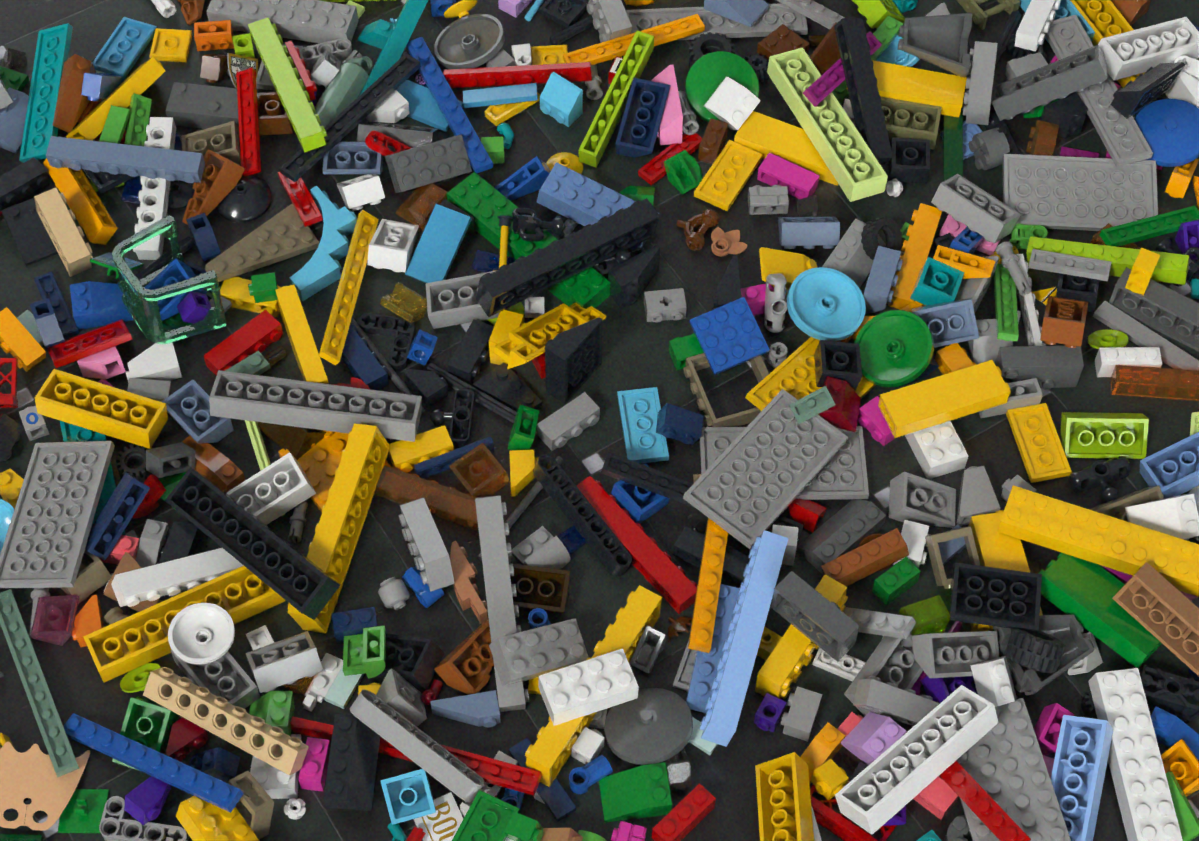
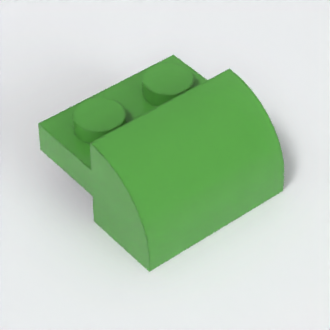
[343,625,386,678]

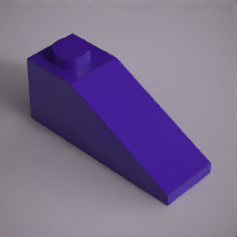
[124,759,178,826]

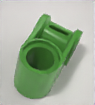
[1009,223,1048,249]

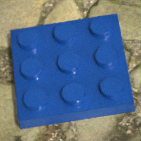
[689,297,770,375]

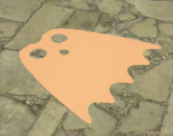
[0,741,90,831]

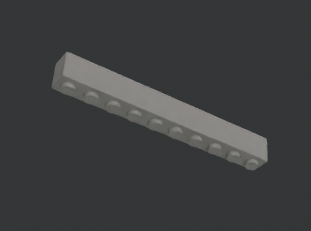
[475,496,529,712]

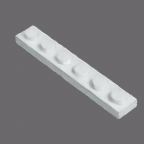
[1016,254,1046,346]

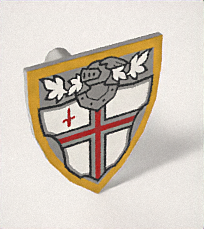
[227,53,258,88]

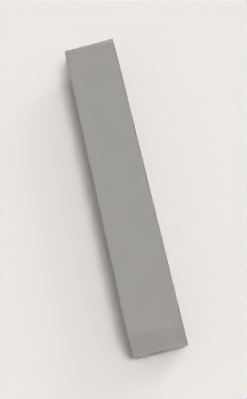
[350,690,485,803]

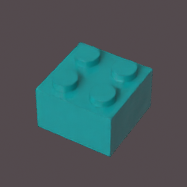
[910,257,964,305]

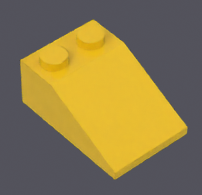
[759,247,817,295]

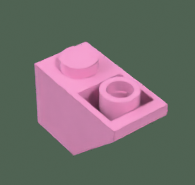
[77,346,126,379]

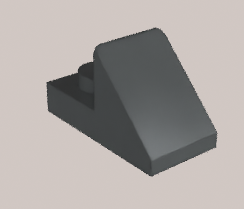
[630,625,667,674]

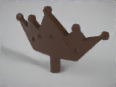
[668,616,692,643]

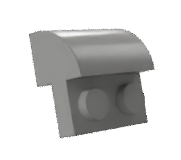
[511,526,570,569]

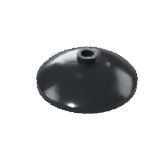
[216,175,272,222]

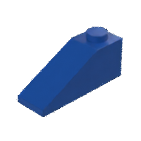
[81,73,125,102]
[495,156,551,201]
[949,226,984,255]
[1150,706,1199,761]

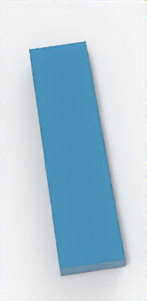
[463,83,538,108]

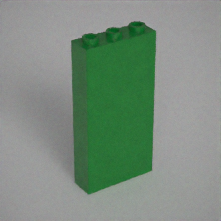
[1038,553,1162,668]

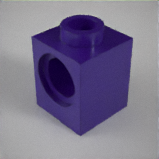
[754,693,787,733]

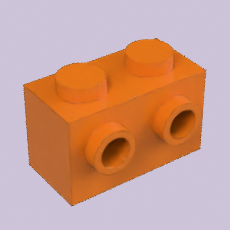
[194,20,234,51]

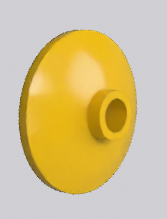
[444,0,477,19]
[546,152,583,175]

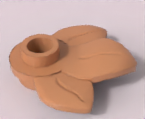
[711,227,747,257]

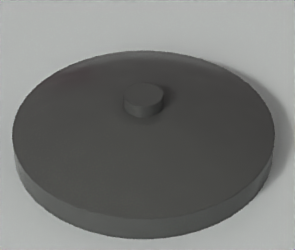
[434,14,505,69]
[604,688,693,765]

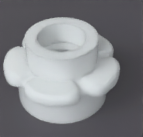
[886,178,903,197]
[284,798,306,820]

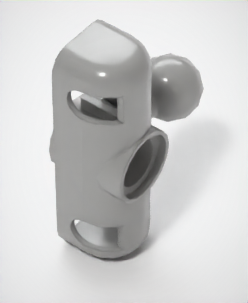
[764,273,787,333]

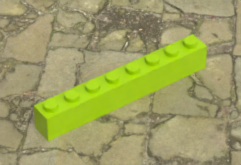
[579,30,654,168]
[1026,237,1189,285]

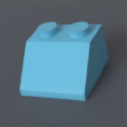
[540,72,583,127]
[381,769,436,825]

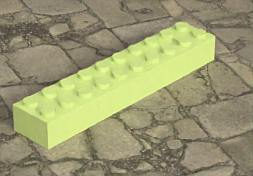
[767,48,888,202]

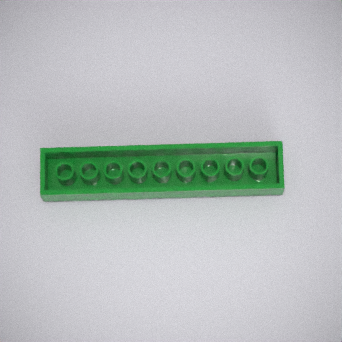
[447,172,611,309]

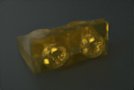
[380,283,427,323]

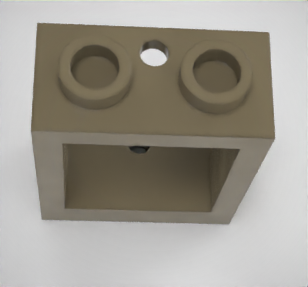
[925,526,980,589]
[228,771,274,839]

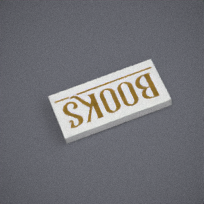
[413,792,463,841]

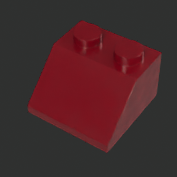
[818,376,861,432]

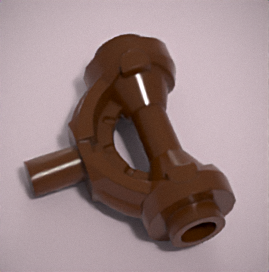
[676,210,720,251]

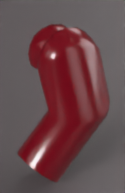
[421,680,443,705]

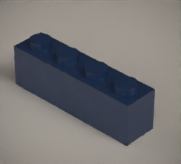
[325,323,389,390]
[85,473,150,560]

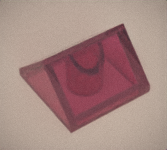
[30,595,79,646]

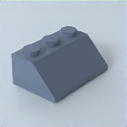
[0,87,29,153]
[323,142,384,174]
[778,217,840,249]
[863,246,903,315]
[161,380,234,444]

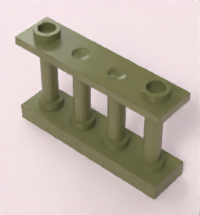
[957,0,1020,30]

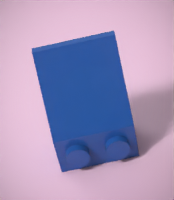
[134,258,207,325]
[70,281,137,330]

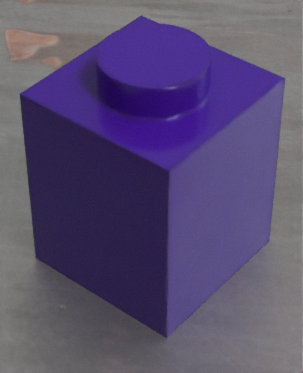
[177,291,212,325]

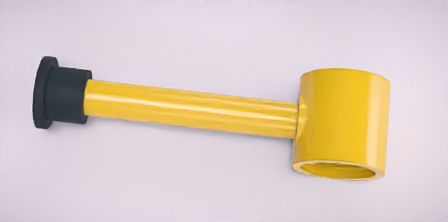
[493,215,513,271]

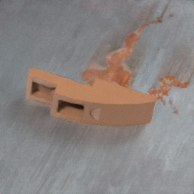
[450,541,488,624]

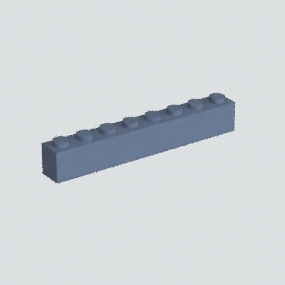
[46,136,205,183]

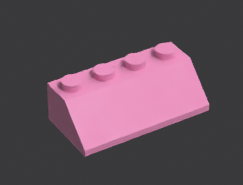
[651,65,683,145]

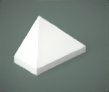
[1068,632,1103,676]

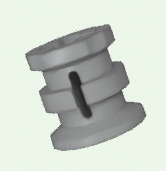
[767,342,787,368]

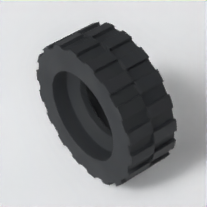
[861,217,903,260]

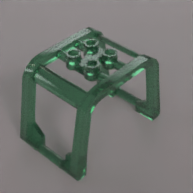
[112,215,227,344]

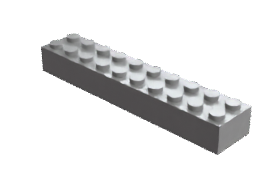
[209,370,422,442]

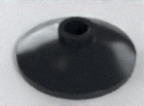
[168,180,195,210]

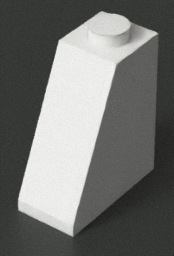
[126,335,182,383]

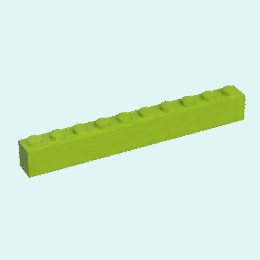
[247,17,327,153]

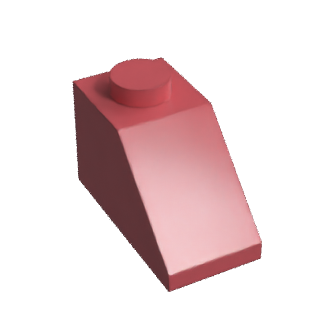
[98,535,140,565]

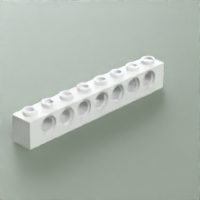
[133,117,176,260]

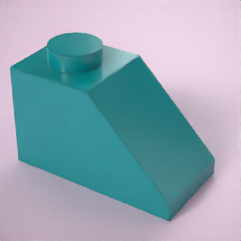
[358,19,395,49]

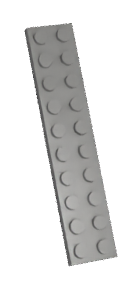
[625,4,808,40]
[1044,15,1153,167]

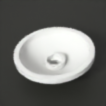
[168,603,235,664]

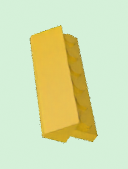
[493,302,606,369]

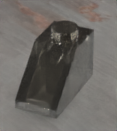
[663,748,692,791]

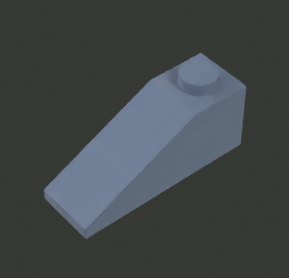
[430,690,501,727]

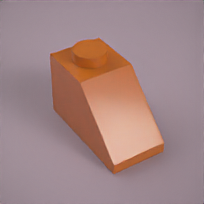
[71,595,104,647]

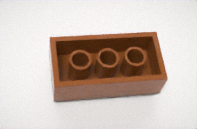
[1040,296,1088,348]

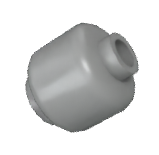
[378,577,410,610]

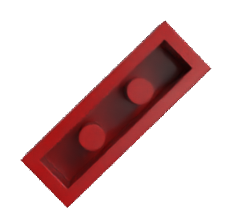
[652,783,716,841]

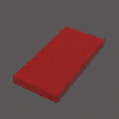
[47,319,133,368]

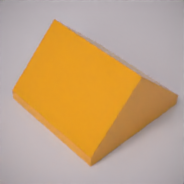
[1161,739,1199,796]

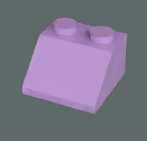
[841,712,907,766]

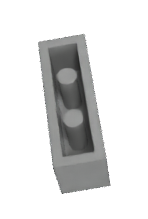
[979,378,1043,418]
[537,392,600,451]

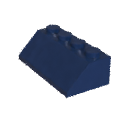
[615,78,670,158]

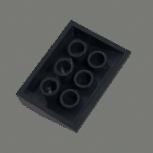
[545,317,602,404]
[950,562,1042,632]

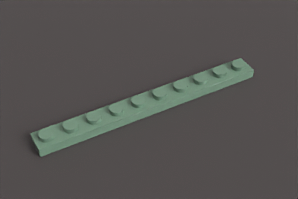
[0,589,79,777]

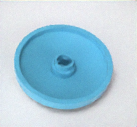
[787,267,866,341]

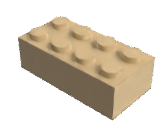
[34,188,93,277]

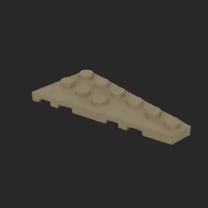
[205,204,319,283]

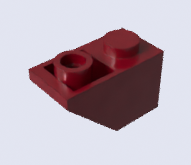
[166,717,209,762]

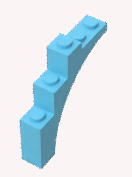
[289,186,357,301]

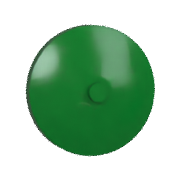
[685,51,759,122]
[855,310,934,387]

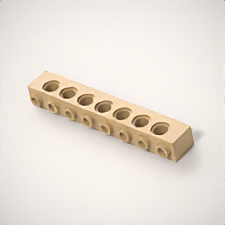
[143,667,309,775]

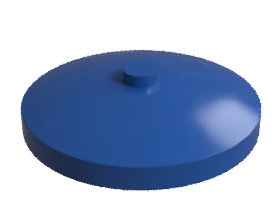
[1134,99,1199,167]

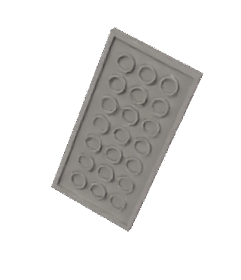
[1003,154,1158,231]
[683,389,848,549]
[699,426,869,500]
[0,441,115,588]
[956,698,1071,841]

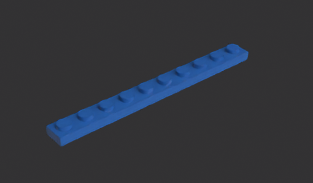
[406,37,493,173]
[63,713,244,813]

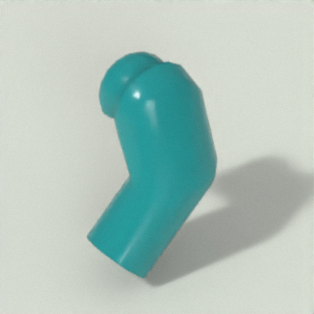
[497,123,515,149]
[387,823,407,841]

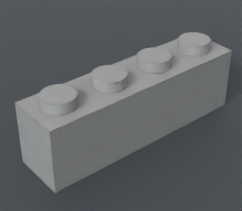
[853,676,940,727]

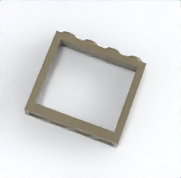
[683,353,769,427]

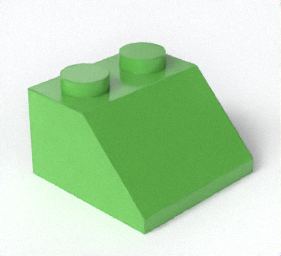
[249,691,295,741]

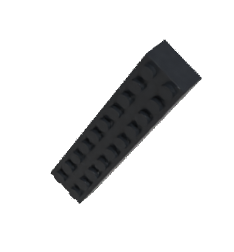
[476,198,660,317]
[165,467,340,620]

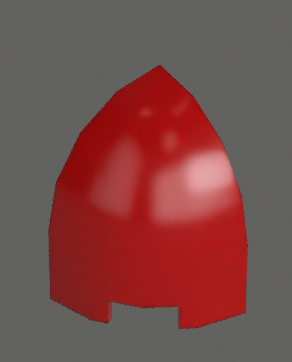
[789,499,827,533]

